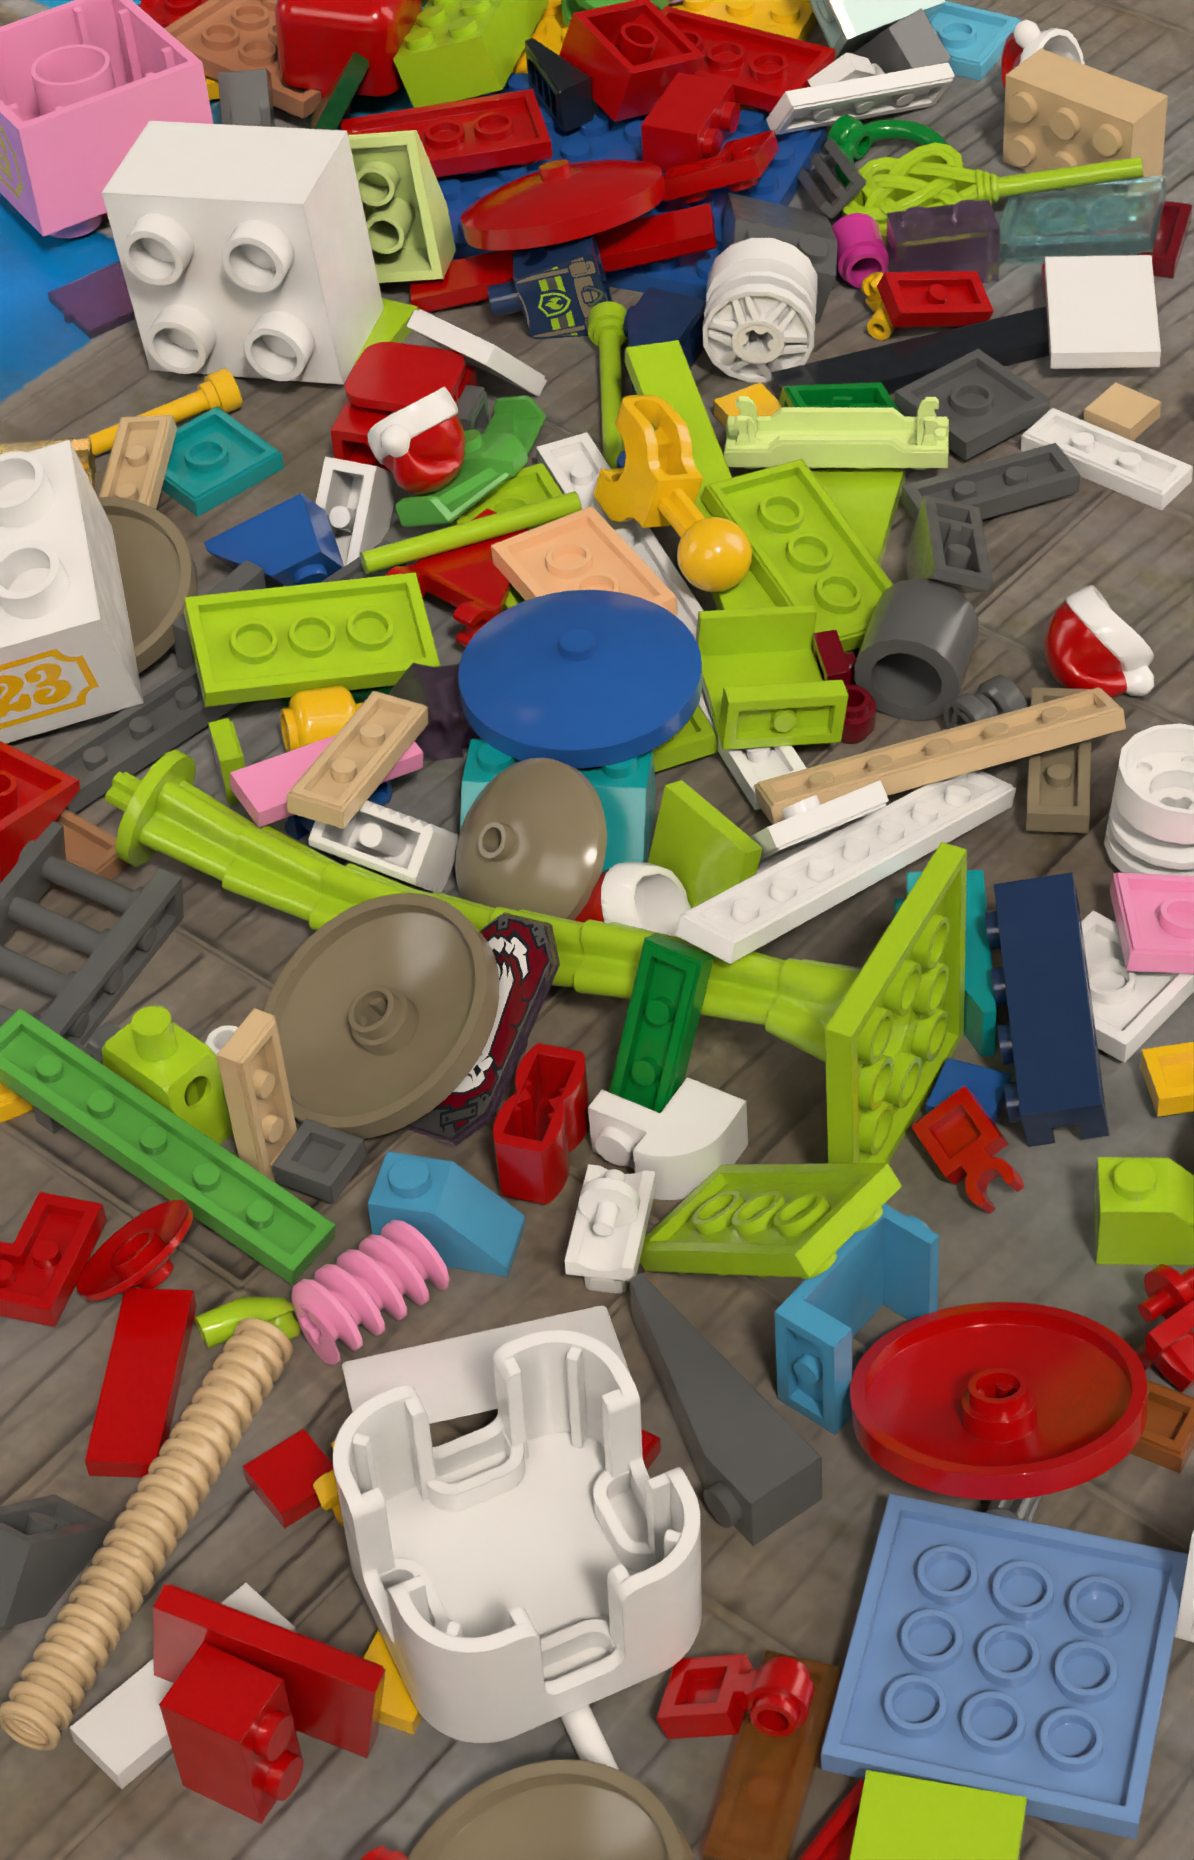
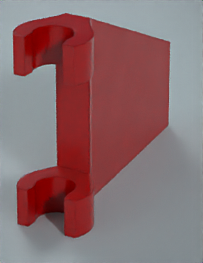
[385,508,530,647]

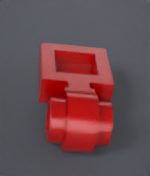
[656,1654,815,1739]

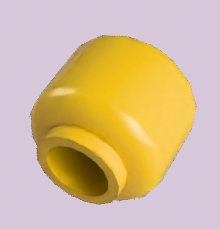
[280,685,364,753]

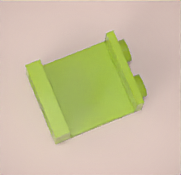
[695,605,848,750]

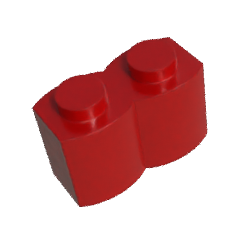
[493,1043,590,1205]

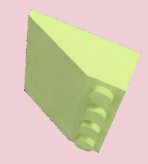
[348,130,456,283]

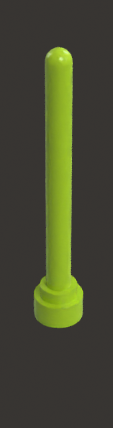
[588,301,628,469]

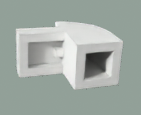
[588,1077,748,1200]

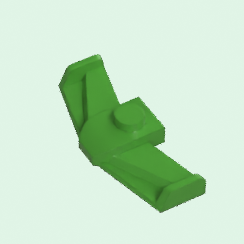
[395,396,546,527]

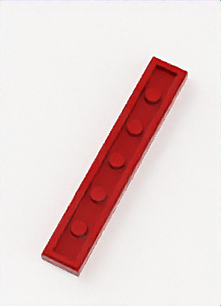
[410,203,717,313]

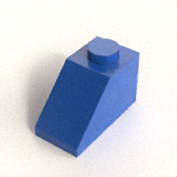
[204,493,344,587]

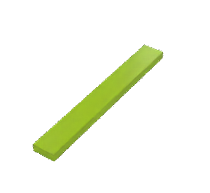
[624,340,776,610]

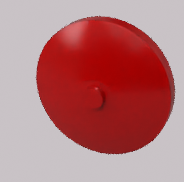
[460,159,666,251]
[850,1302,1148,1500]

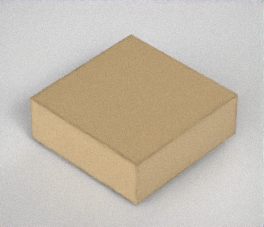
[1084,382,1161,441]

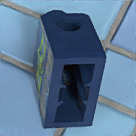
[488,234,613,339]

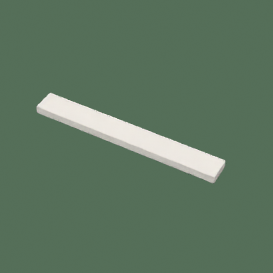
[676,770,1016,964]

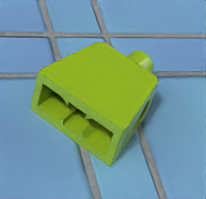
[101,1006,233,1145]

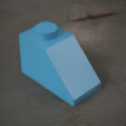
[367,1151,526,1277]

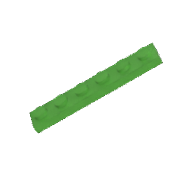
[0,1008,336,1285]

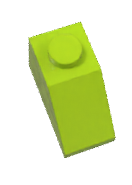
[1093,1157,1194,1266]

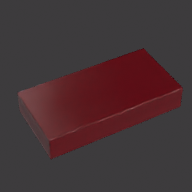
[1123,199,1193,279]

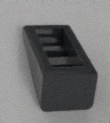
[525,38,594,132]

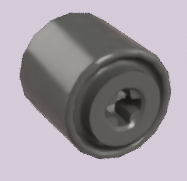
[855,578,978,721]

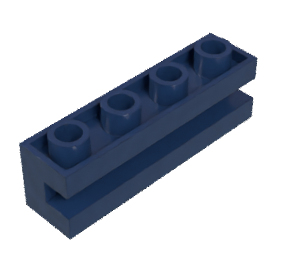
[985,872,1110,1147]

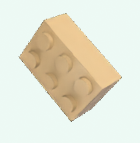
[1003,48,1168,211]

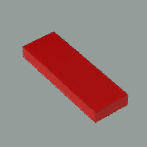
[85,1288,197,1478]

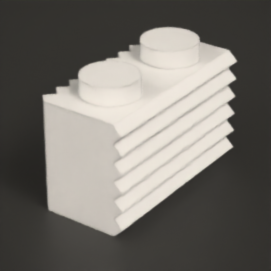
[309,800,459,892]

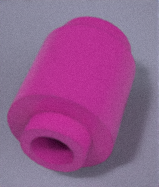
[832,213,889,288]

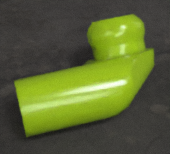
[195,1296,301,1349]

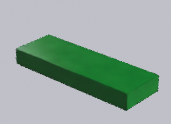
[609,933,714,1113]

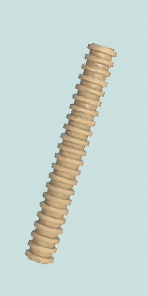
[0,1318,294,1751]

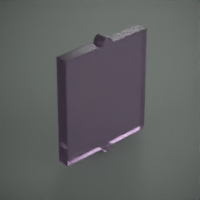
[48,261,136,339]

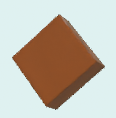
[1130,1380,1194,1473]

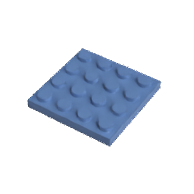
[821,1494,1188,1840]

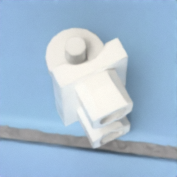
[564,1164,657,1294]

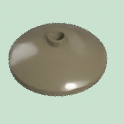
[455,758,607,920]

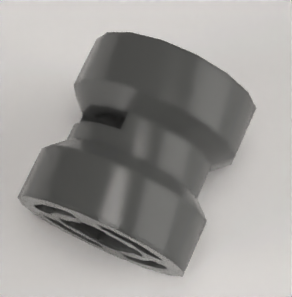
[944,675,1027,729]

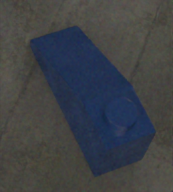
[623,287,706,395]

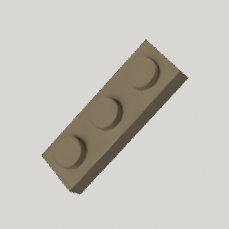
[1026,687,1091,833]

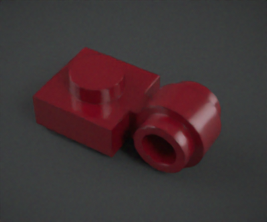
[813,629,876,744]

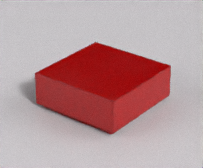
[242,1429,334,1529]

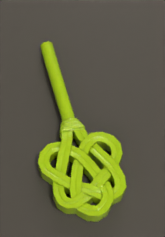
[841,143,1144,250]

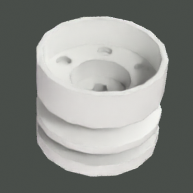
[703,238,817,383]
[1104,723,1194,876]

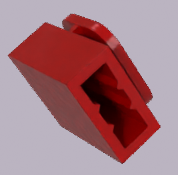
[330,342,478,472]

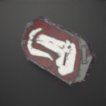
[409,912,560,1146]

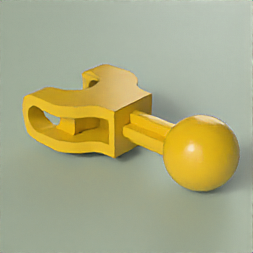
[593,395,752,592]

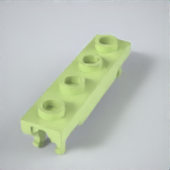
[724,396,949,470]

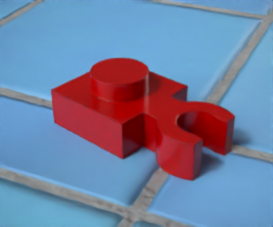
[911,1085,1024,1214]

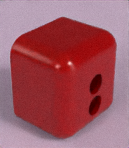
[275,0,422,114]

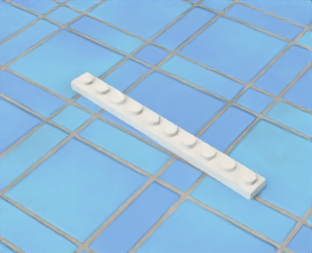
[536,432,807,810]

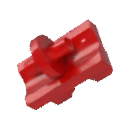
[1135,1264,1194,1393]

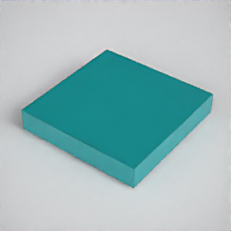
[161,407,284,517]

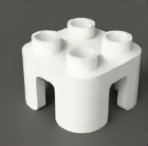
[333,1330,702,1743]

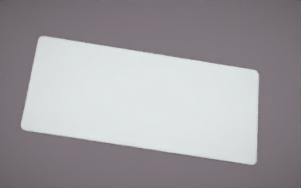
[342,1306,631,1424]

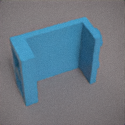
[775,1204,939,1435]

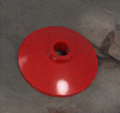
[76,1200,193,1301]

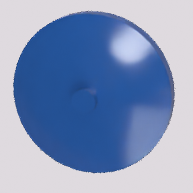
[458,590,703,769]

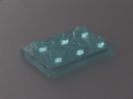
[995,176,1167,261]

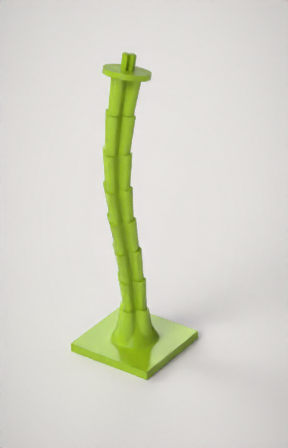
[105,749,967,1164]

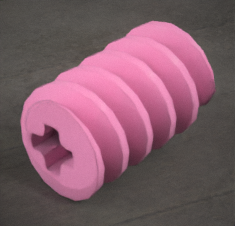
[291,1220,450,1366]

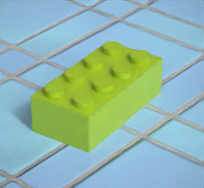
[393,0,549,108]

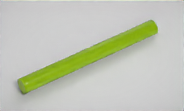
[360,491,582,574]

